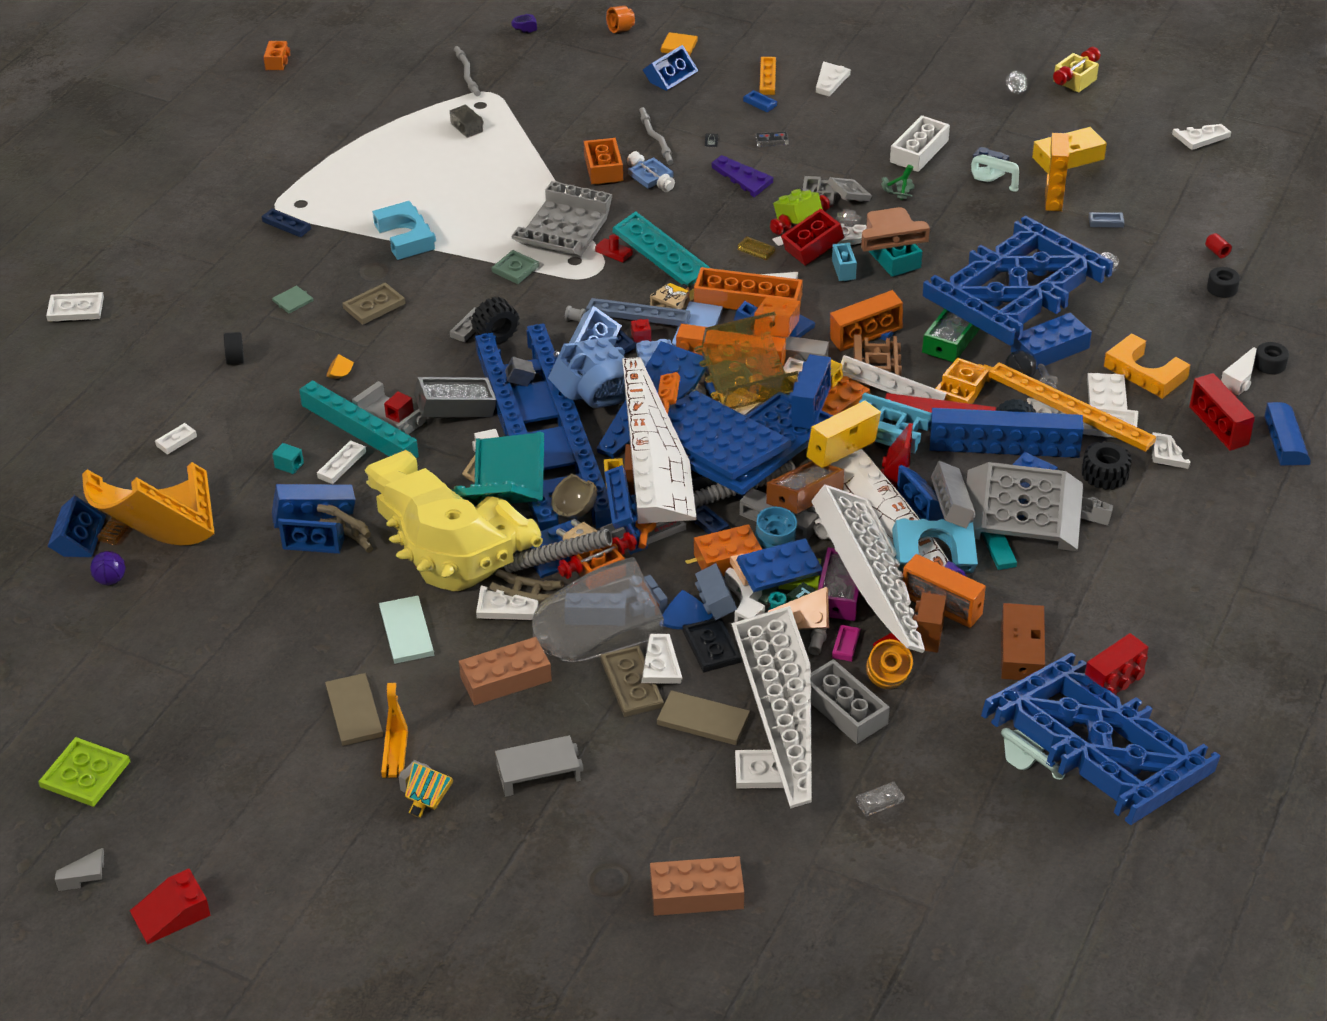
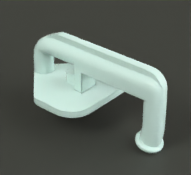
[971,154,1019,192]
[1001,728,1065,780]

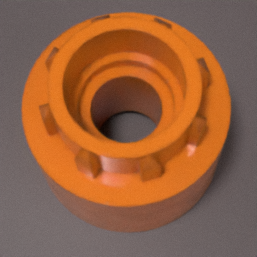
[606,6,635,33]

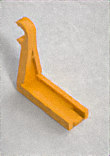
[381,683,408,778]

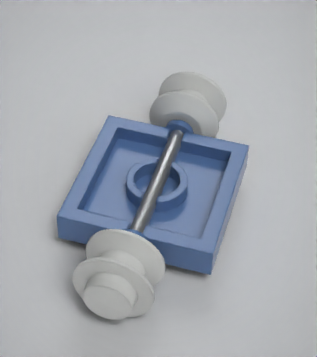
[627,151,675,192]

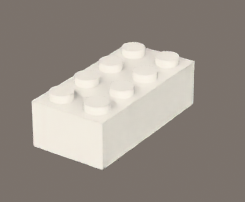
[890,115,950,172]

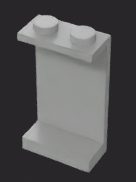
[352,381,426,435]
[495,735,583,797]

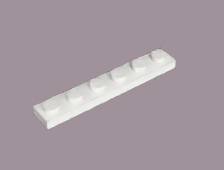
[840,355,947,400]

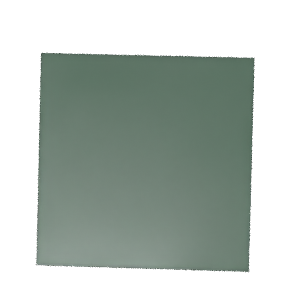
[491,250,539,284]

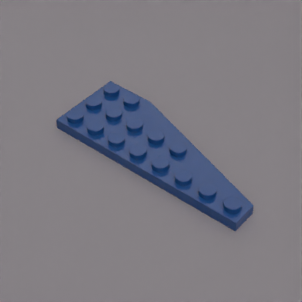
[597,341,710,458]

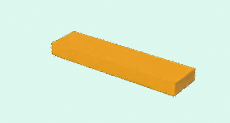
[760,57,776,95]

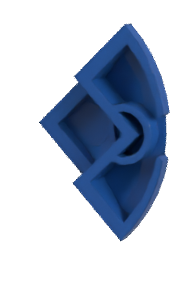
[659,590,714,629]

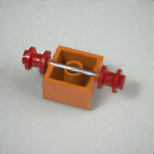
[558,532,637,590]

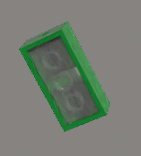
[922,309,980,362]

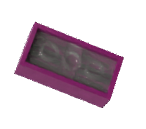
[818,547,861,621]

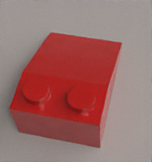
[880,423,913,490]
[130,869,211,945]

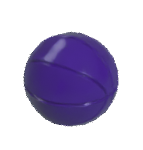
[90,551,126,586]

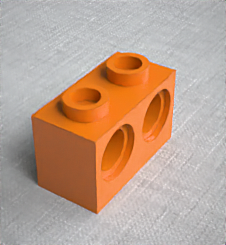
[264,41,290,70]

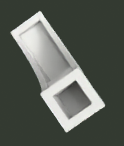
[725,567,765,622]

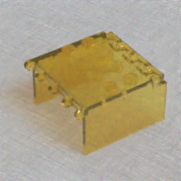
[694,311,798,409]

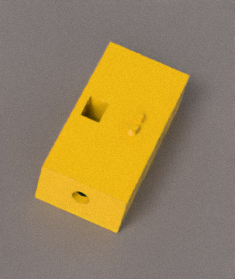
[1032,127,1107,174]
[806,401,881,468]

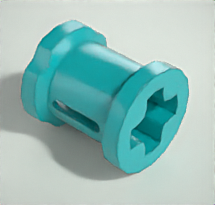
[768,592,786,610]

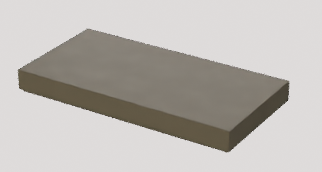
[600,645,664,717]
[325,673,383,746]
[657,691,750,745]

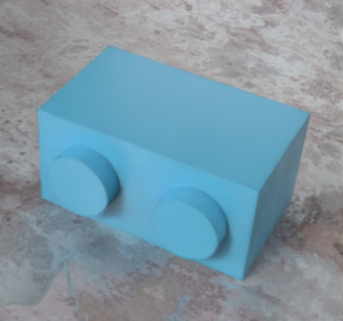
[832,243,857,281]

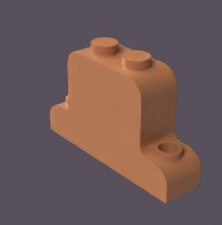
[861,207,930,252]

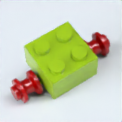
[770,189,830,235]

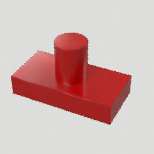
[595,234,632,263]

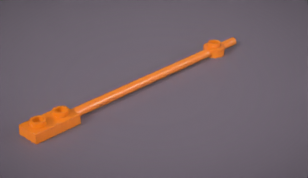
[635,372,680,549]

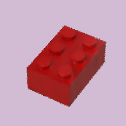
[781,208,845,266]
[1085,633,1149,695]

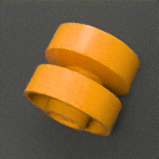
[866,639,913,689]

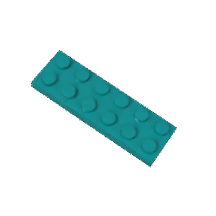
[612,211,710,287]

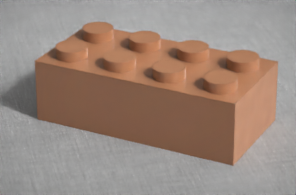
[459,637,552,706]
[650,856,744,916]

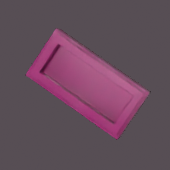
[832,625,860,662]

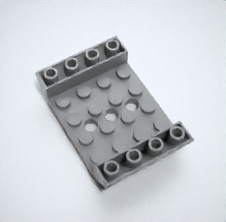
[512,181,612,257]
[966,462,1083,551]

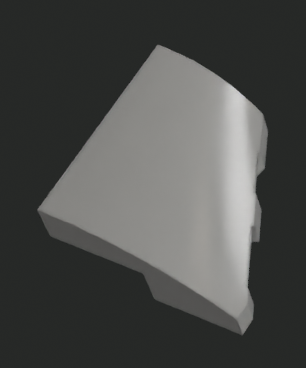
[803,176,837,206]
[1080,497,1113,526]
[55,848,104,891]

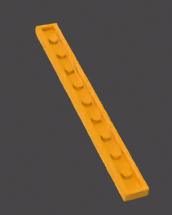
[988,362,1156,452]

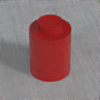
[1205,233,1232,258]

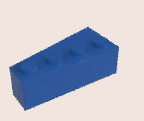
[272,484,356,528]

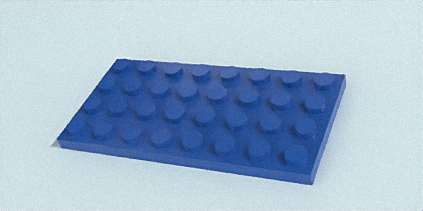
[668,390,792,480]
[688,392,833,495]

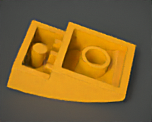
[935,358,990,404]

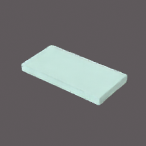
[379,596,434,664]

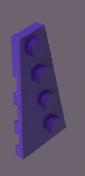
[712,155,773,197]

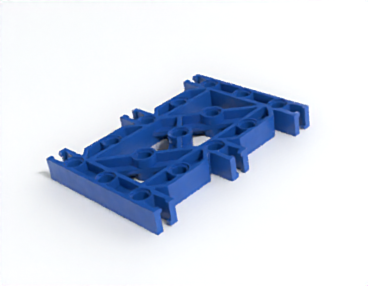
[923,216,1113,346]
[981,652,1221,825]

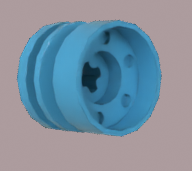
[755,506,797,549]

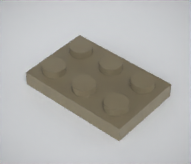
[343,283,406,325]

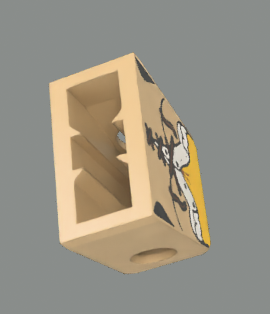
[650,283,690,310]

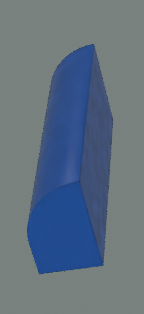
[1264,402,1310,466]

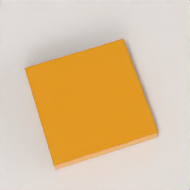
[661,32,698,56]

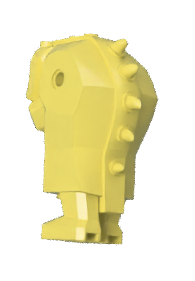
[365,450,543,591]

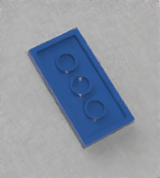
[736,538,823,593]

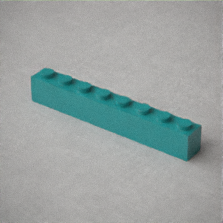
[299,380,419,458]

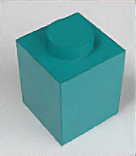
[273,443,304,474]

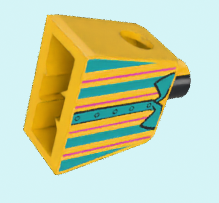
[405,762,453,818]

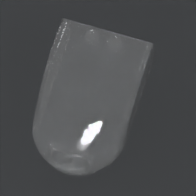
[532,557,664,662]

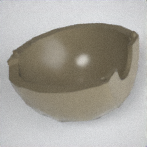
[551,474,597,519]

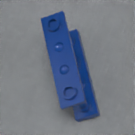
[605,465,648,555]

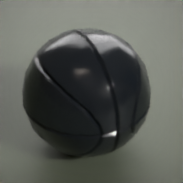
[1005,350,1036,377]

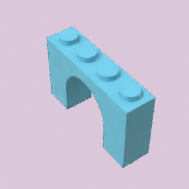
[372,201,436,260]
[892,518,978,573]

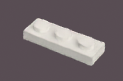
[317,440,366,484]

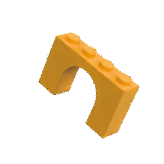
[1045,133,1069,211]
[1104,333,1190,399]

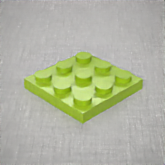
[38,737,130,807]

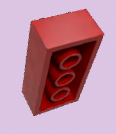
[1189,373,1255,451]

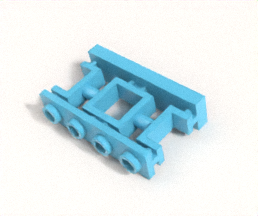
[859,393,932,454]

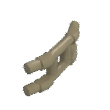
[317,504,373,553]
[489,568,564,604]

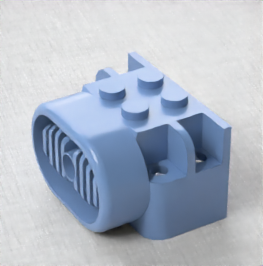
[548,336,626,408]

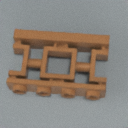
[854,335,902,388]

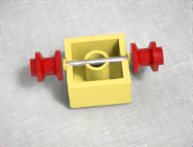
[1053,47,1101,92]

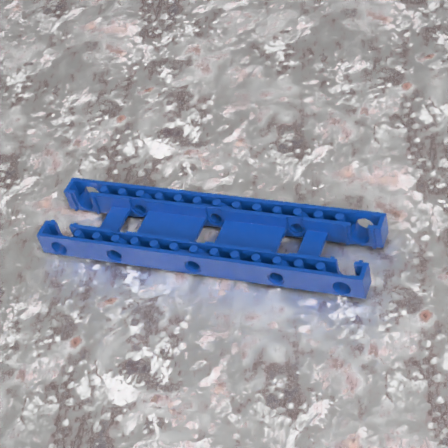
[475,324,612,531]

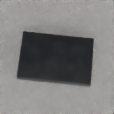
[683,618,742,673]

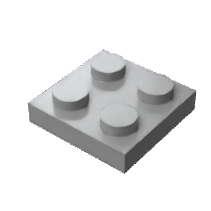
[827,177,872,202]

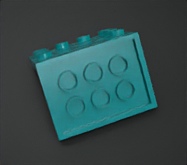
[451,432,544,506]

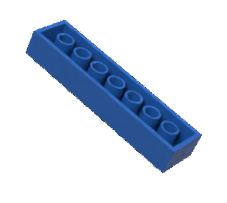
[930,408,1084,458]

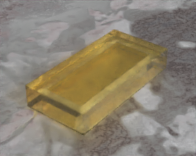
[738,237,775,260]

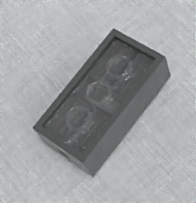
[414,377,497,417]

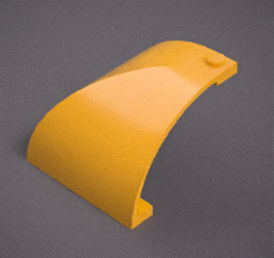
[82,462,214,545]

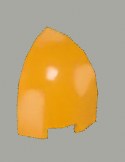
[326,354,354,379]

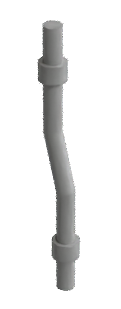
[454,46,481,97]
[639,107,673,165]

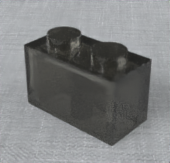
[449,104,484,138]

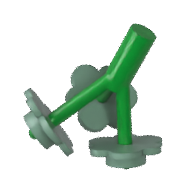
[881,164,915,200]

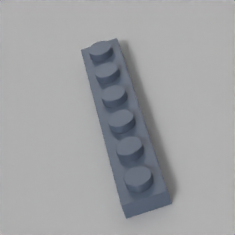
[586,298,691,326]

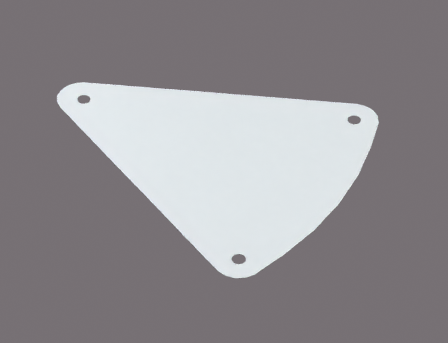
[274,92,605,280]

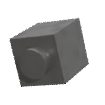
[505,357,535,386]

